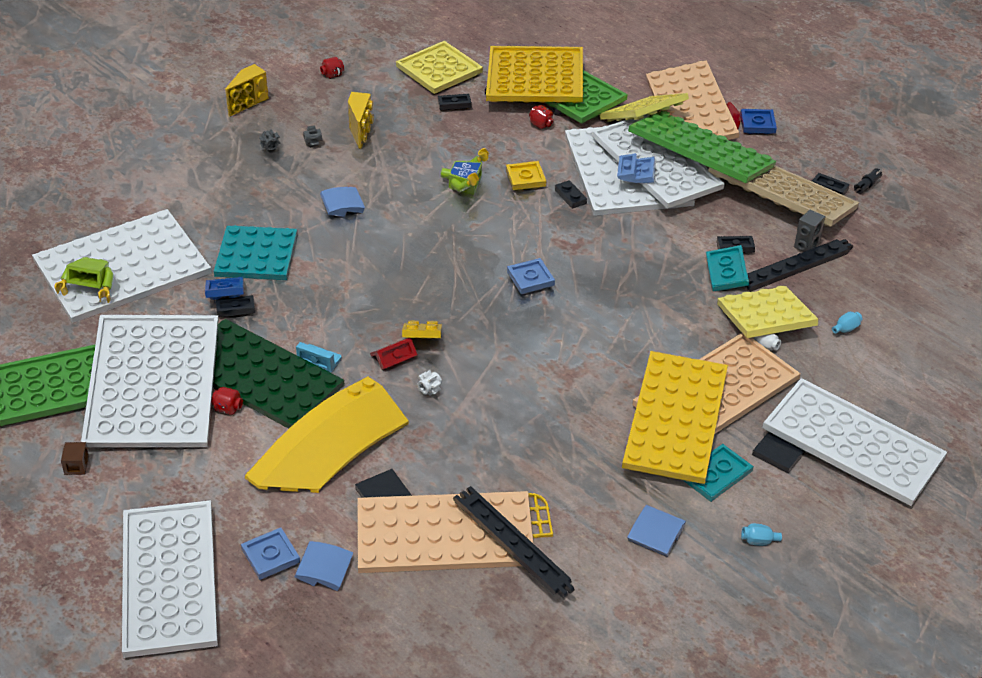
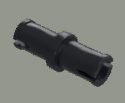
[854,168,882,194]

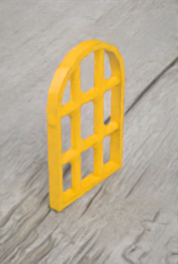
[528,493,553,538]

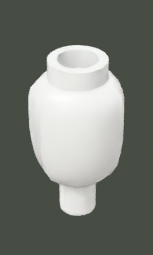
[752,333,781,351]

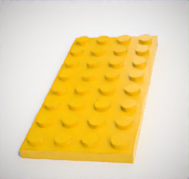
[622,351,728,484]

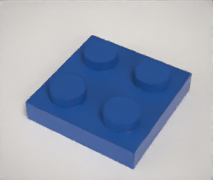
[740,109,777,134]
[205,277,244,300]

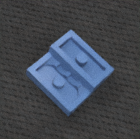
[617,153,656,183]
[320,187,365,217]
[627,505,686,557]
[294,541,353,591]

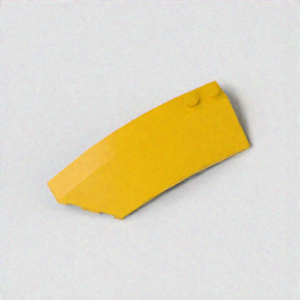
[245,376,409,493]

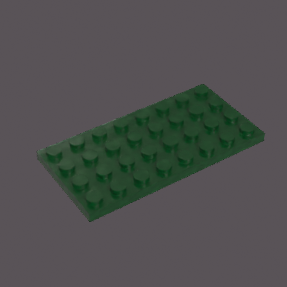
[213,319,345,429]

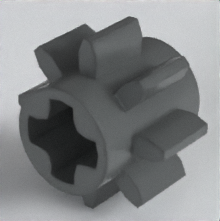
[303,125,322,147]
[259,129,280,151]

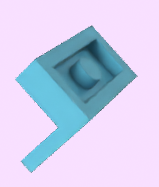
[296,342,342,372]

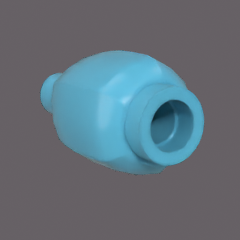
[832,311,863,334]
[741,523,782,546]

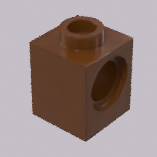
[61,442,89,475]

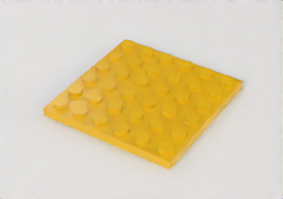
[486,46,583,103]

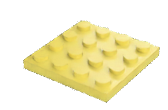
[396,41,483,94]
[599,93,689,122]
[717,286,818,338]

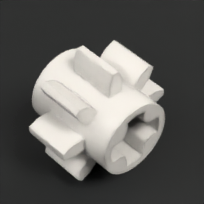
[417,370,442,396]

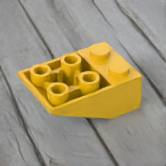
[225,64,269,117]
[348,92,374,149]

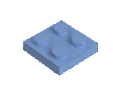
[507,258,555,294]
[241,527,300,580]

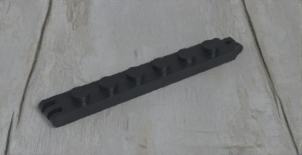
[745,239,853,292]
[453,486,575,598]

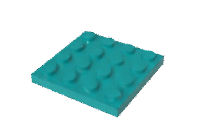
[213,225,298,280]

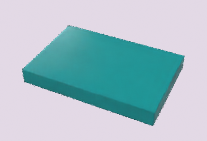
[706,245,749,292]
[683,444,754,502]

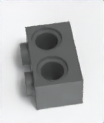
[794,210,826,252]

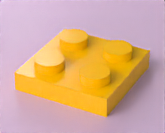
[506,161,546,190]
[402,320,442,338]

